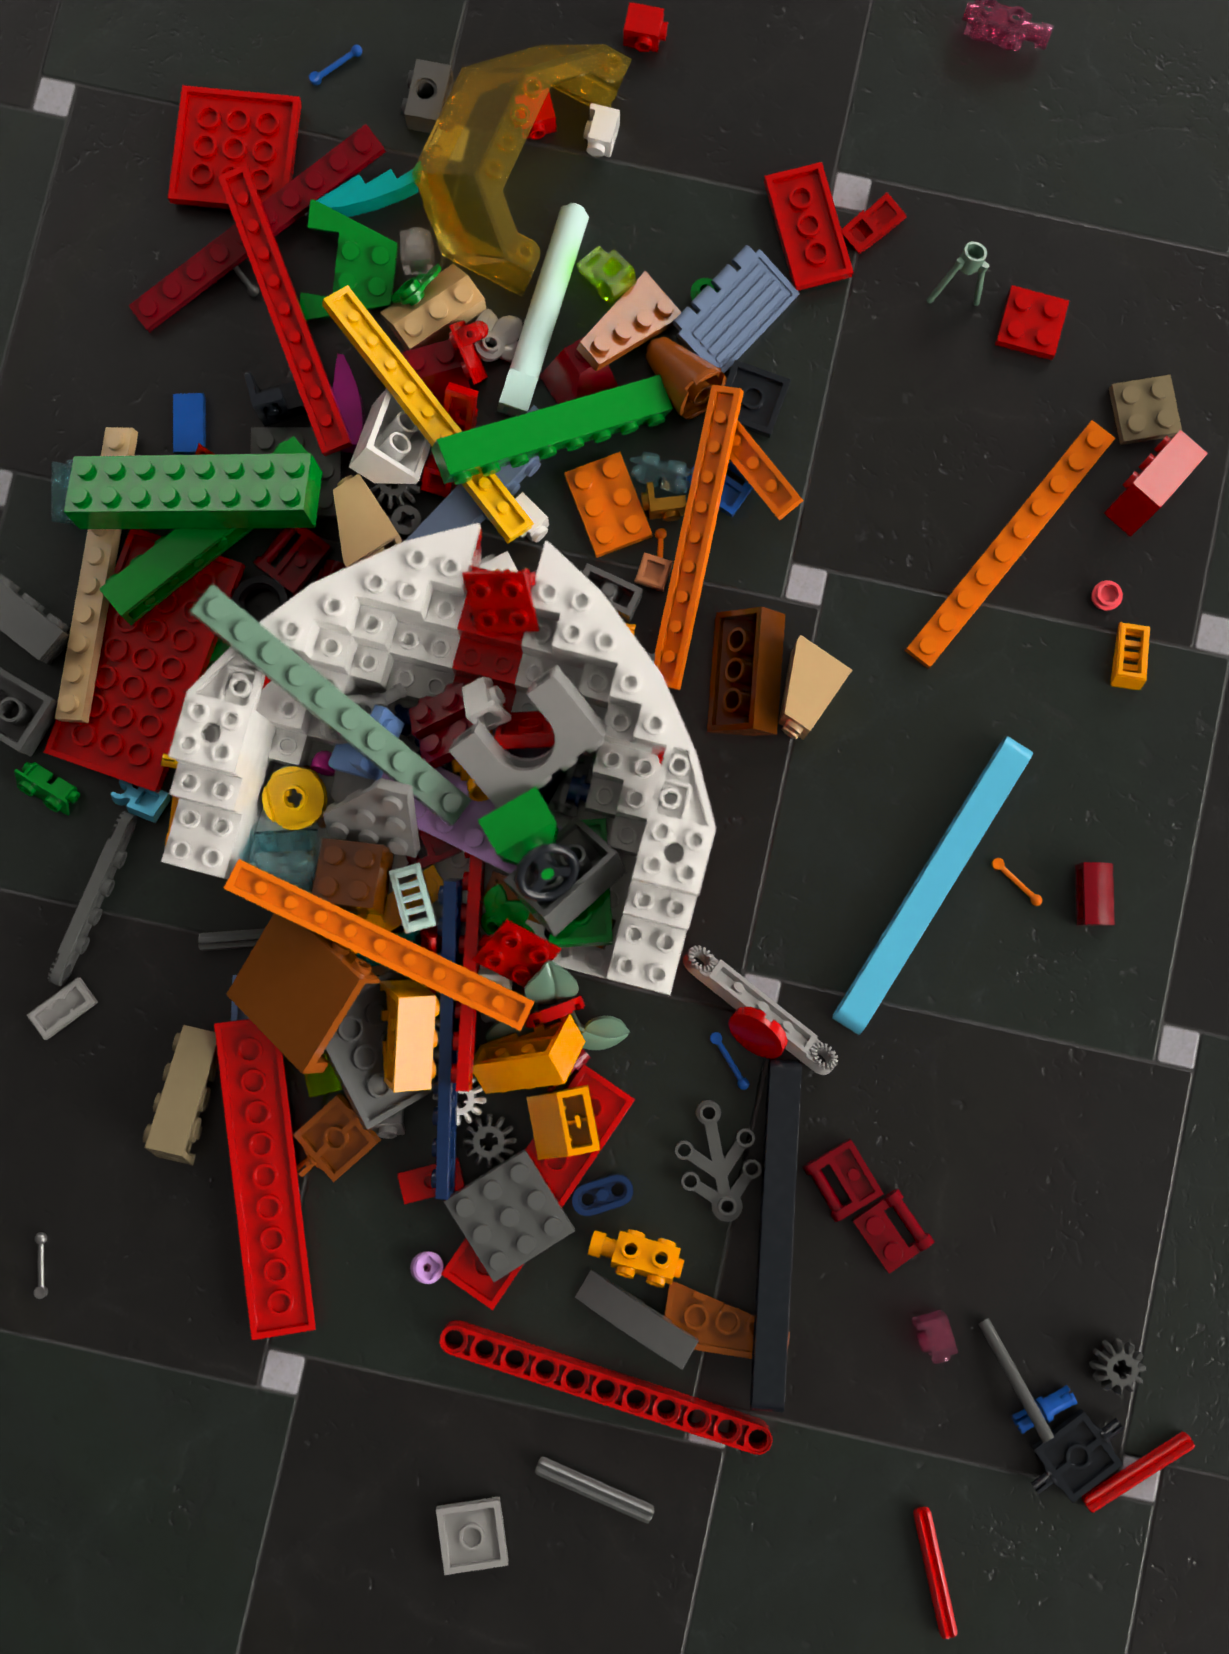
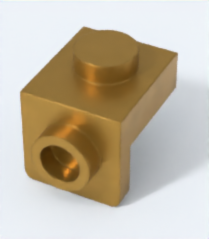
[641,482,686,521]

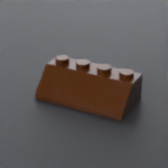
[707,607,786,736]

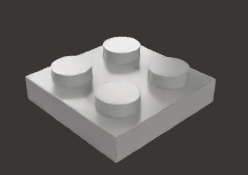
[436,1496,509,1575]

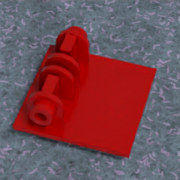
[449,320,489,385]
[462,569,540,632]
[472,919,562,987]

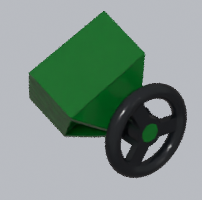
[478,786,579,901]

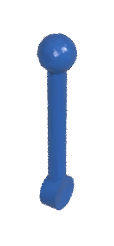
[309,45,362,86]
[710,1032,750,1090]

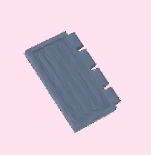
[673,245,800,373]

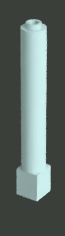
[496,203,589,417]

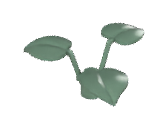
[485,959,630,1050]

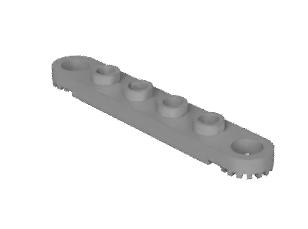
[683,945,838,1075]

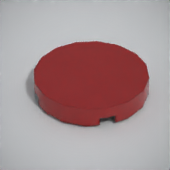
[524,995,585,1028]
[728,1007,788,1059]

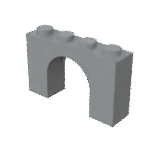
[449,665,607,808]

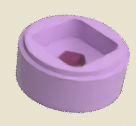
[410,1251,444,1284]

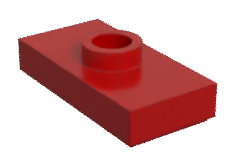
[397,1157,466,1204]

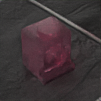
[911,1310,958,1364]

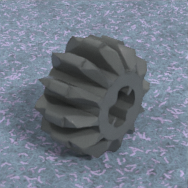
[369,479,421,511]
[463,1113,517,1168]
[1089,1338,1147,1395]

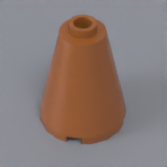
[646,337,726,419]

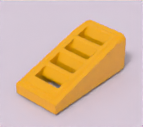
[1111,622,1150,690]

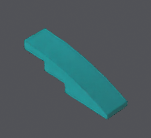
[309,163,431,217]

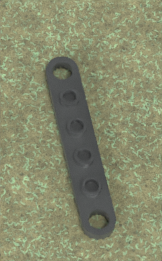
[48,811,137,987]

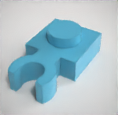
[110,780,171,823]

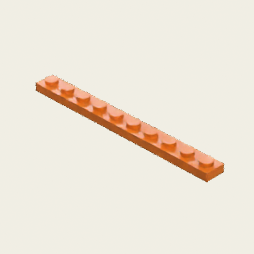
[654,385,744,690]
[905,420,1115,669]
[224,859,535,1031]

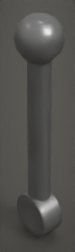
[34,1232,48,1299]

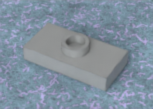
[27,978,98,1040]

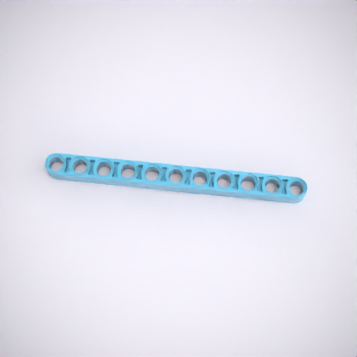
[832,736,1033,1035]

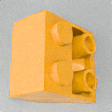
[526,1085,600,1160]

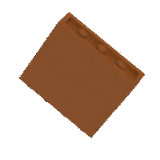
[226,913,381,1074]

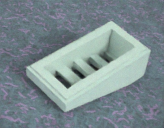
[389,862,438,934]

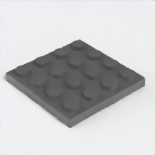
[324,969,440,1130]

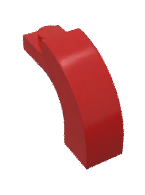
[421,382,479,497]

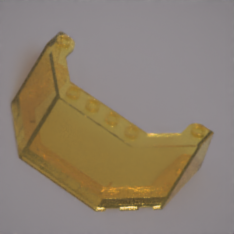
[412,44,632,297]

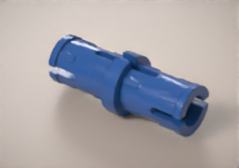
[1011,1385,1077,1434]

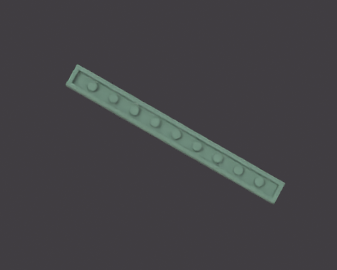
[189,585,472,826]

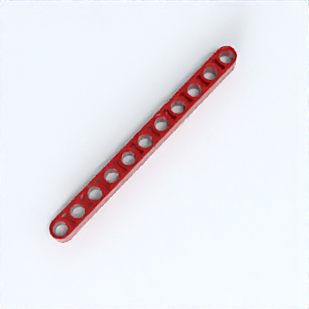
[439,1320,772,1455]

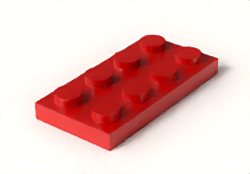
[764,162,854,291]

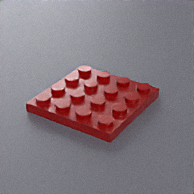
[168,85,302,209]

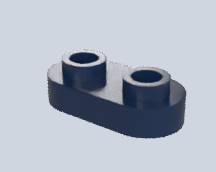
[572,1173,633,1216]

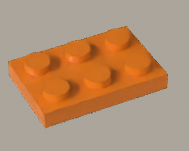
[564,452,653,558]

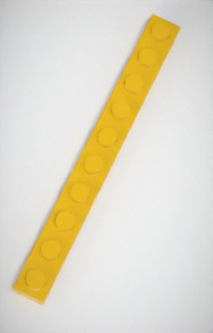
[322,285,534,543]

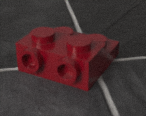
[409,682,474,769]

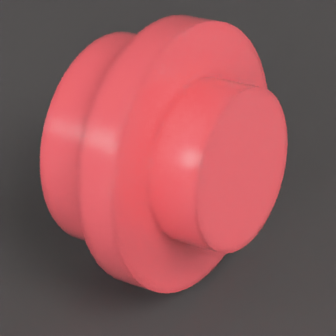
[1091,580,1123,611]

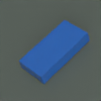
[173,393,206,455]

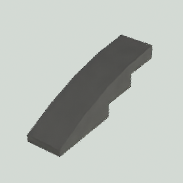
[575,1269,699,1370]

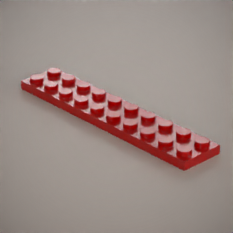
[214,1019,316,1340]

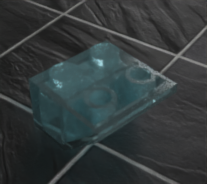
[249,829,319,894]

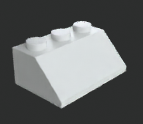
[349,388,431,484]

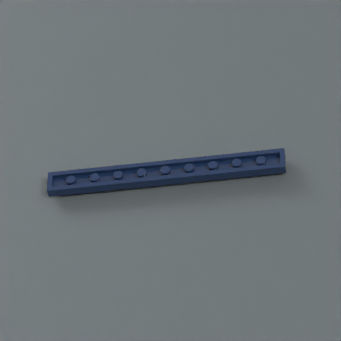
[431,878,463,1200]

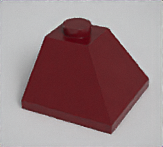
[539,336,618,404]

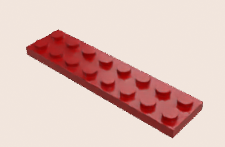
[441,1064,635,1310]

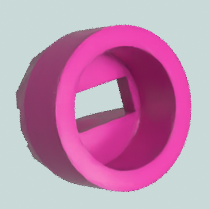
[310,750,336,776]

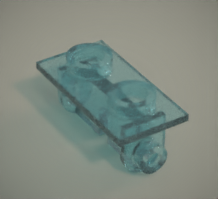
[630,452,694,495]
[51,460,76,526]

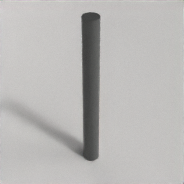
[978,1318,1054,1443]

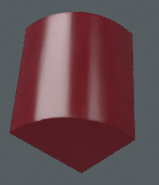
[1075,862,1115,926]

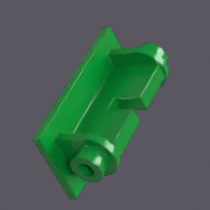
[14,762,80,816]

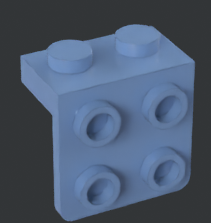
[328,705,405,780]

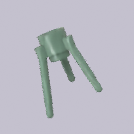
[927,241,989,306]

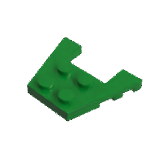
[300,199,398,321]

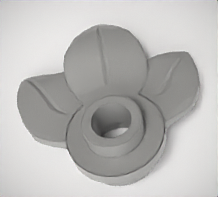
[474,309,523,362]

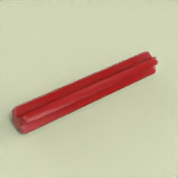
[1081,1432,1195,1513]
[913,1507,958,1639]

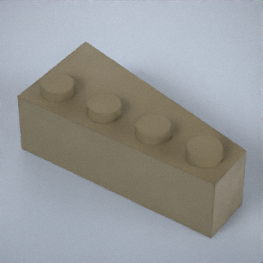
[143,1025,219,1165]

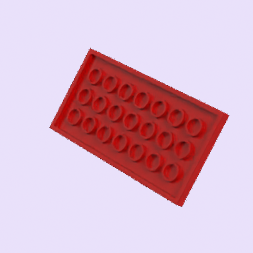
[43,529,246,793]

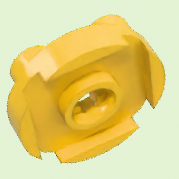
[262,766,328,830]

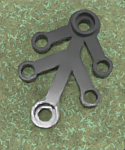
[675,1099,761,1222]

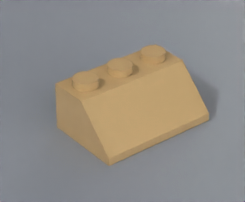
[380,264,487,351]

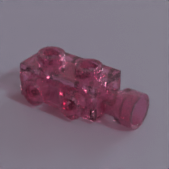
[962,0,1054,52]

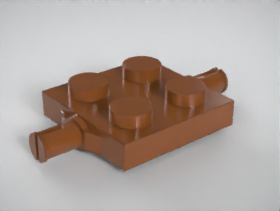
[293,1093,381,1182]

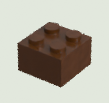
[312,838,394,916]

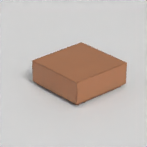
[635,552,673,592]

